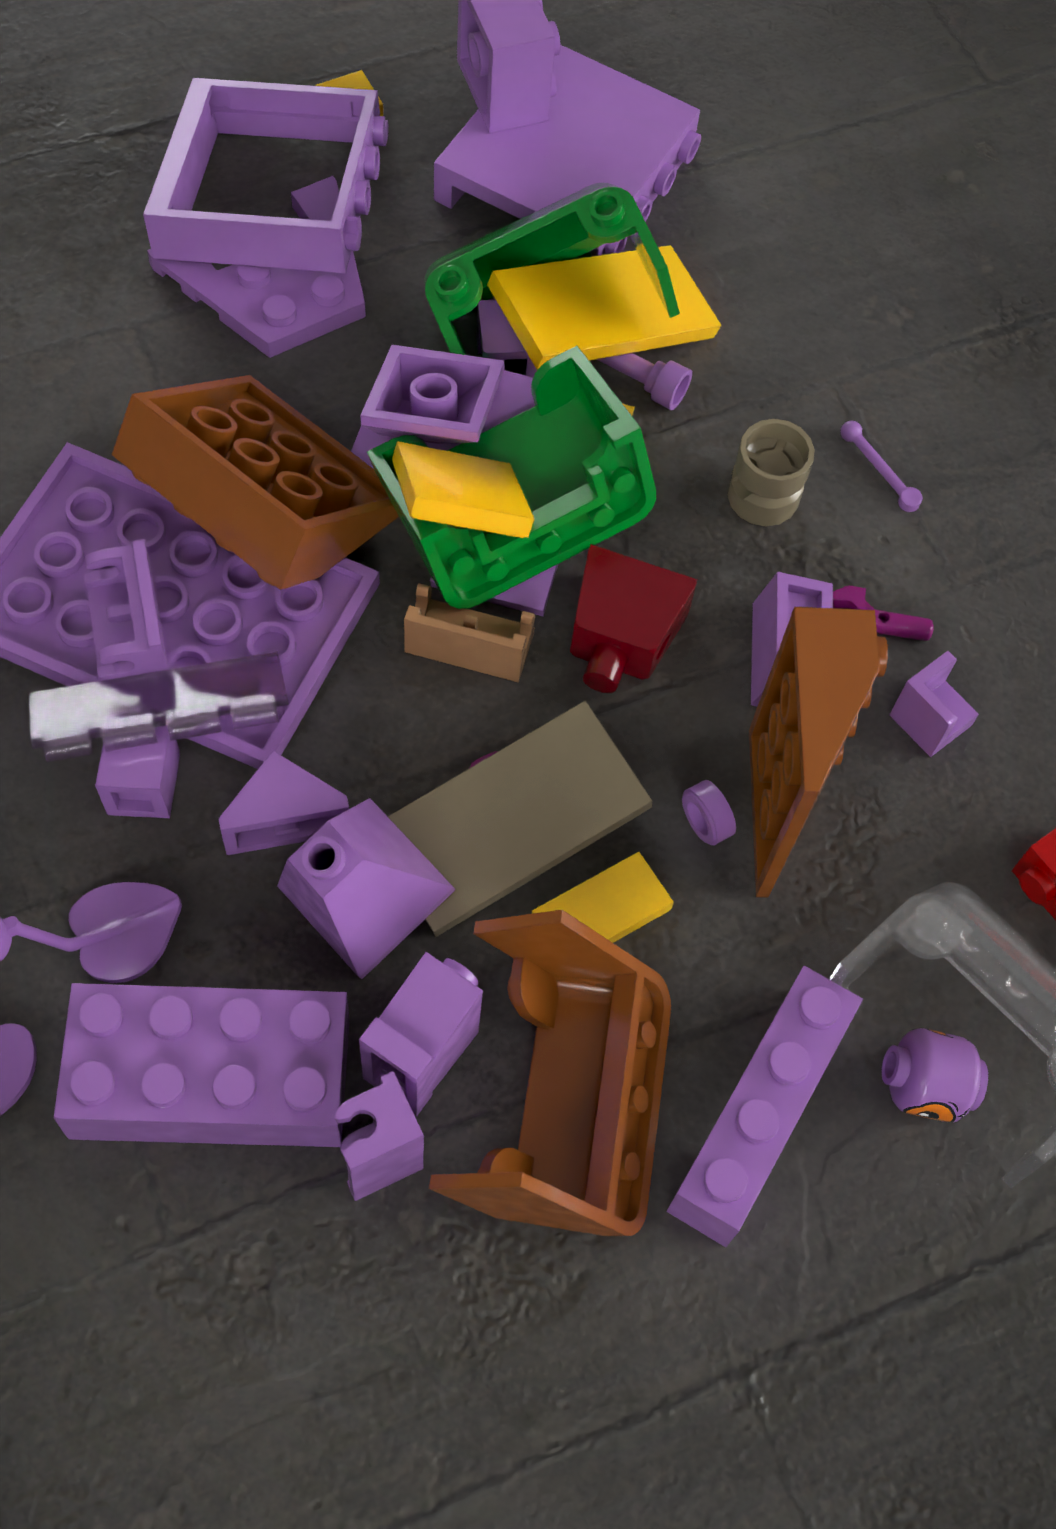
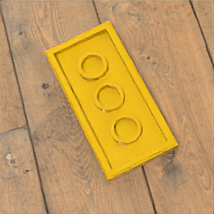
[487,245,722,370]

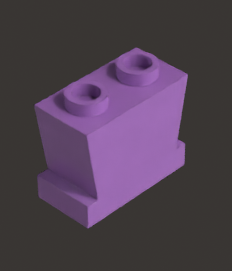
[359,952,483,1116]

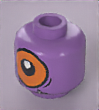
[882,1028,988,1122]

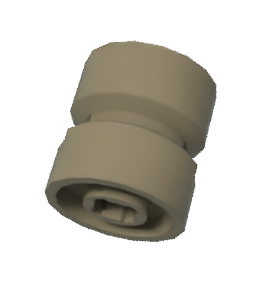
[727,419,815,526]

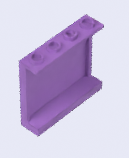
[434,45,701,257]

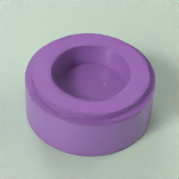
[682,780,736,845]

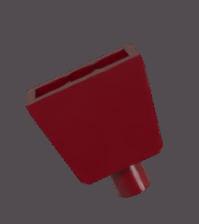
[570,544,698,693]

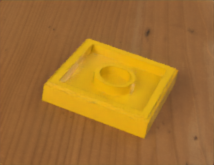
[392,441,534,538]

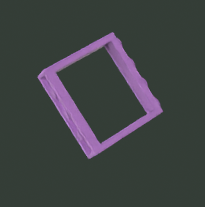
[143,78,389,273]

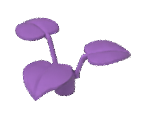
[0,882,182,1116]

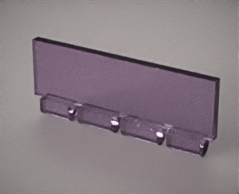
[29,651,288,762]

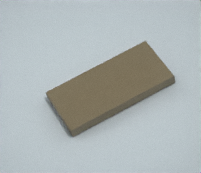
[388,701,652,937]

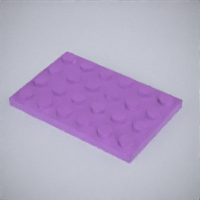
[0,442,380,769]

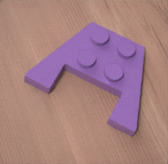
[147,176,366,358]

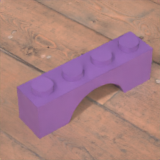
[666,966,863,1247]

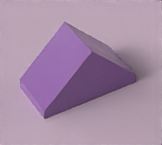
[219,751,349,855]

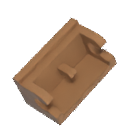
[404,583,535,683]

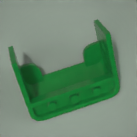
[424,183,680,355]

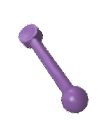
[841,420,923,512]

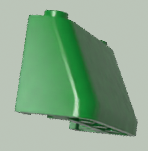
[367,346,656,609]

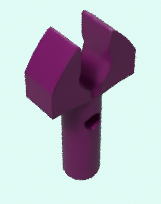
[833,585,934,641]

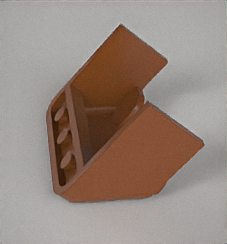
[429,910,671,1236]

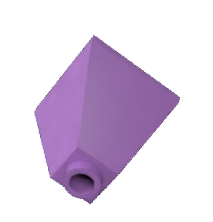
[277,798,456,979]

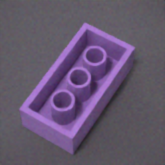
[54,983,349,1147]

